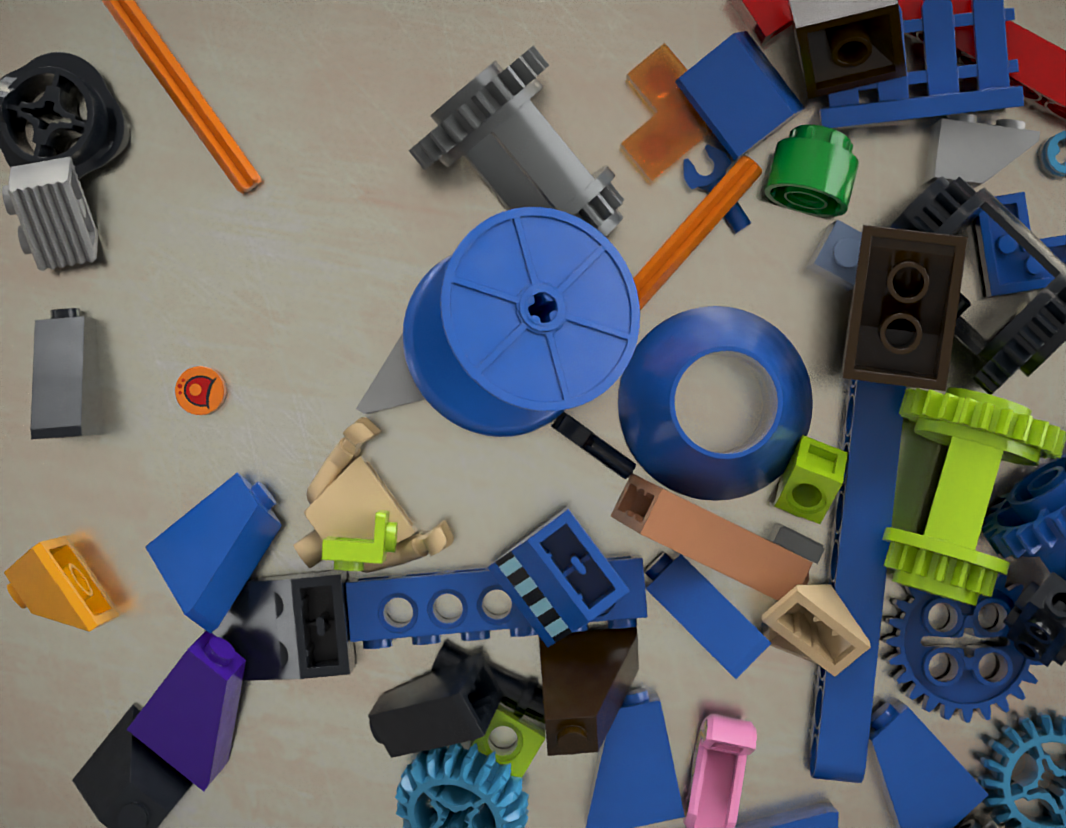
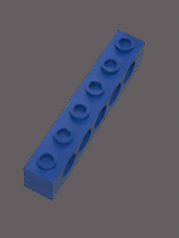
[346,555,648,649]

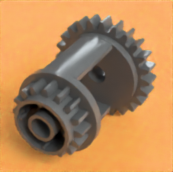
[408,45,625,236]

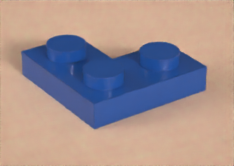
[975,192,1066,298]

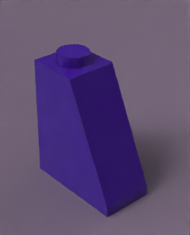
[127,631,246,792]

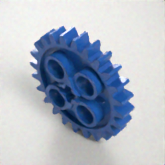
[883,573,1044,723]

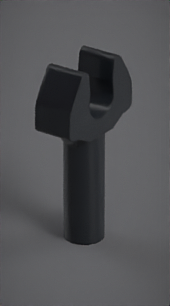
[551,412,636,479]

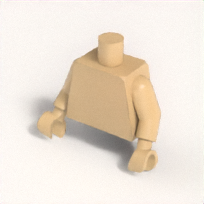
[293,417,454,573]

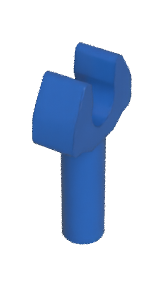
[682,145,751,234]

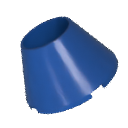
[618,306,813,501]

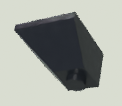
[72,703,194,828]

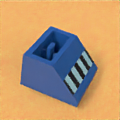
[487,507,630,647]

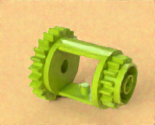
[882,387,1066,606]

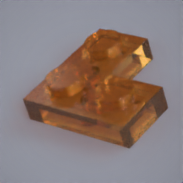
[620,43,712,183]

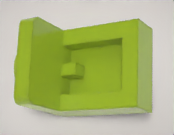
[321,510,398,571]

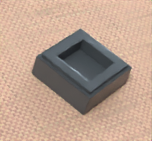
[767,523,825,564]

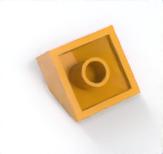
[4,536,120,632]

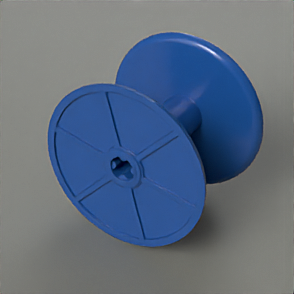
[403,207,640,437]

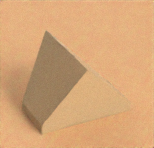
[762,584,871,677]

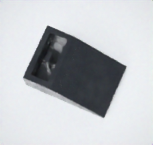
[204,570,356,681]

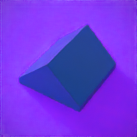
[675,31,805,160]

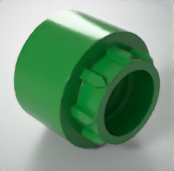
[764,125,859,217]

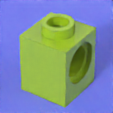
[774,435,848,524]
[469,703,546,778]

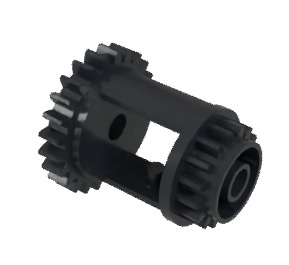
[889,176,1066,395]

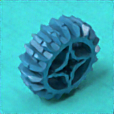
[978,712,1066,828]
[395,742,529,828]

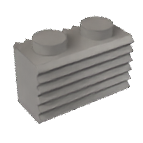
[2,157,98,271]

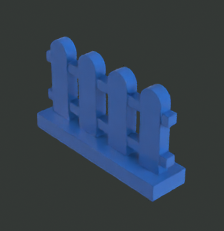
[818,0,1024,128]

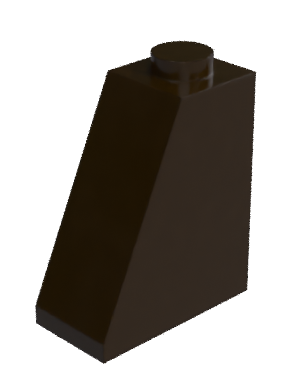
[539,627,639,756]

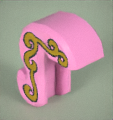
[683,713,757,828]

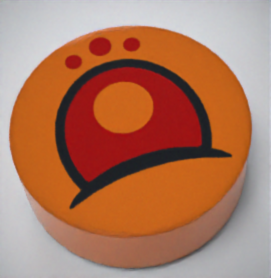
[175,366,227,415]

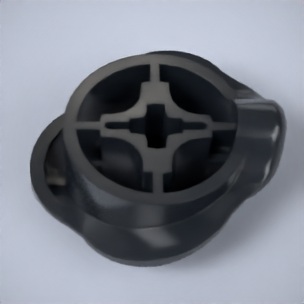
[0,52,129,180]

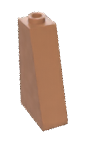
[610,473,813,601]

